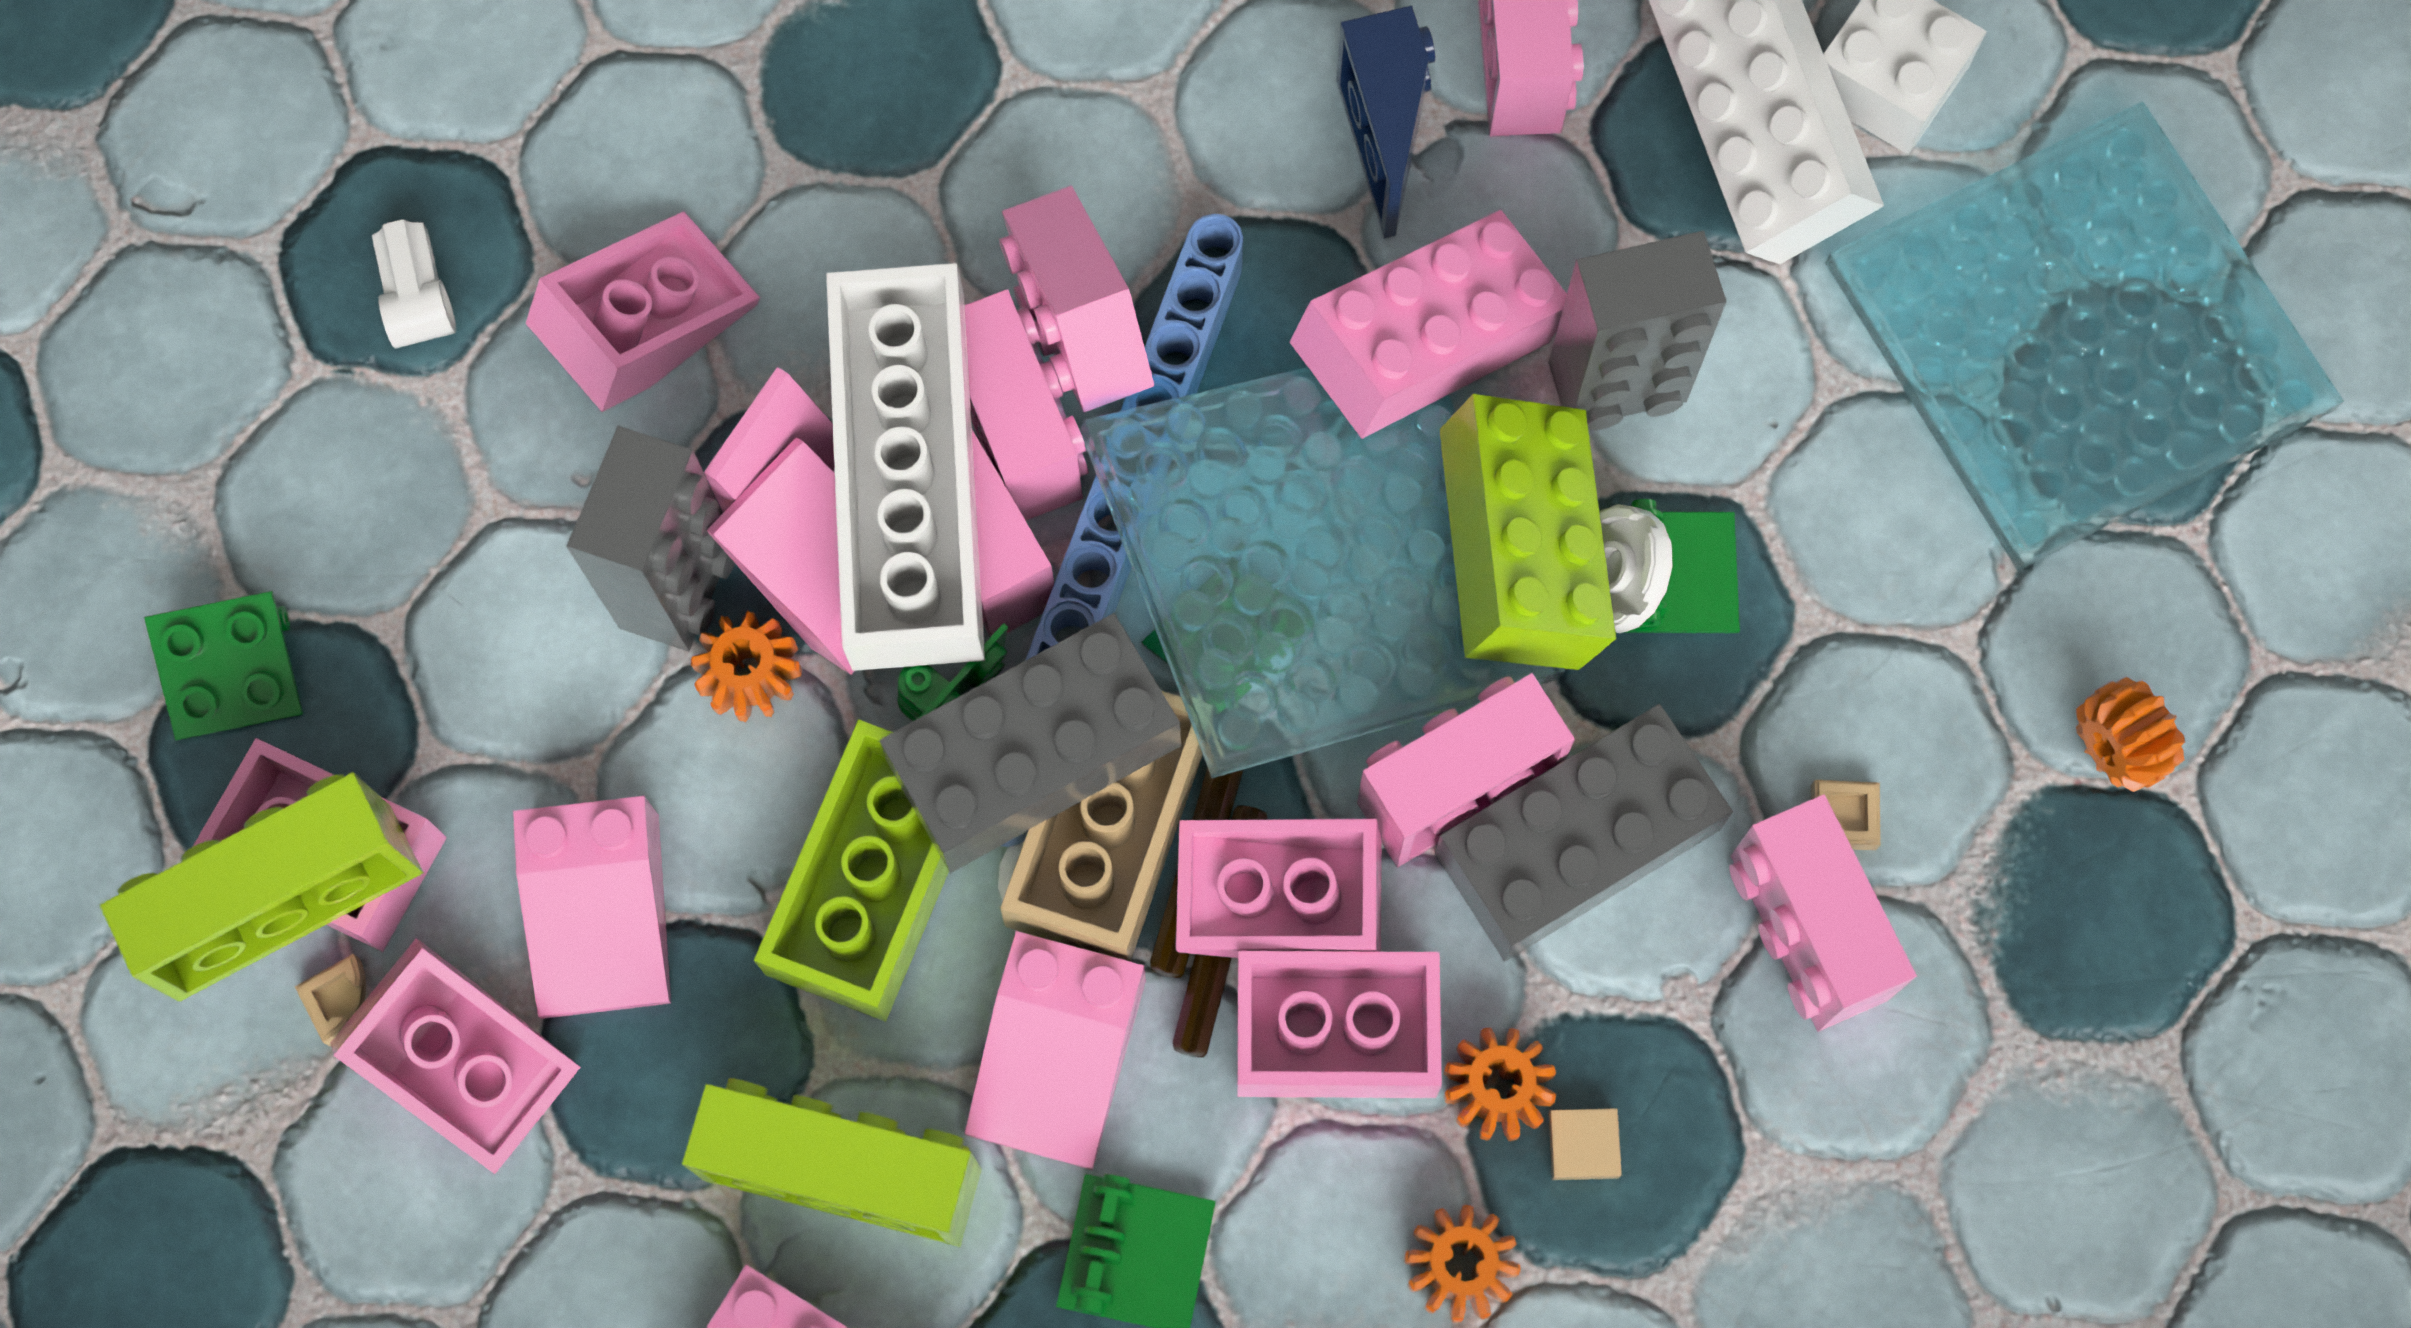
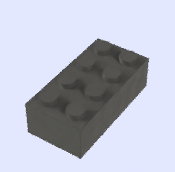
[1548,230,1727,430]
[566,425,735,652]
[879,613,1181,873]
[1435,704,1733,962]

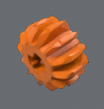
[691,610,802,723]
[2076,677,2185,792]
[1443,1027,1556,1141]
[1404,1205,1521,1323]

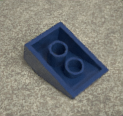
[1336,5,1435,239]

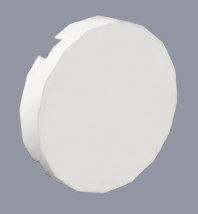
[1599,504,1672,633]

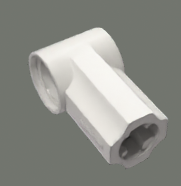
[372,219,456,349]

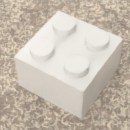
[1824,0,1987,155]

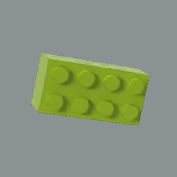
[1439,394,1616,670]
[754,719,949,1022]
[99,772,423,1002]
[682,1078,982,1247]

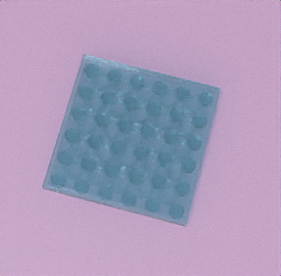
[1825,101,2344,571]
[1080,367,1565,778]

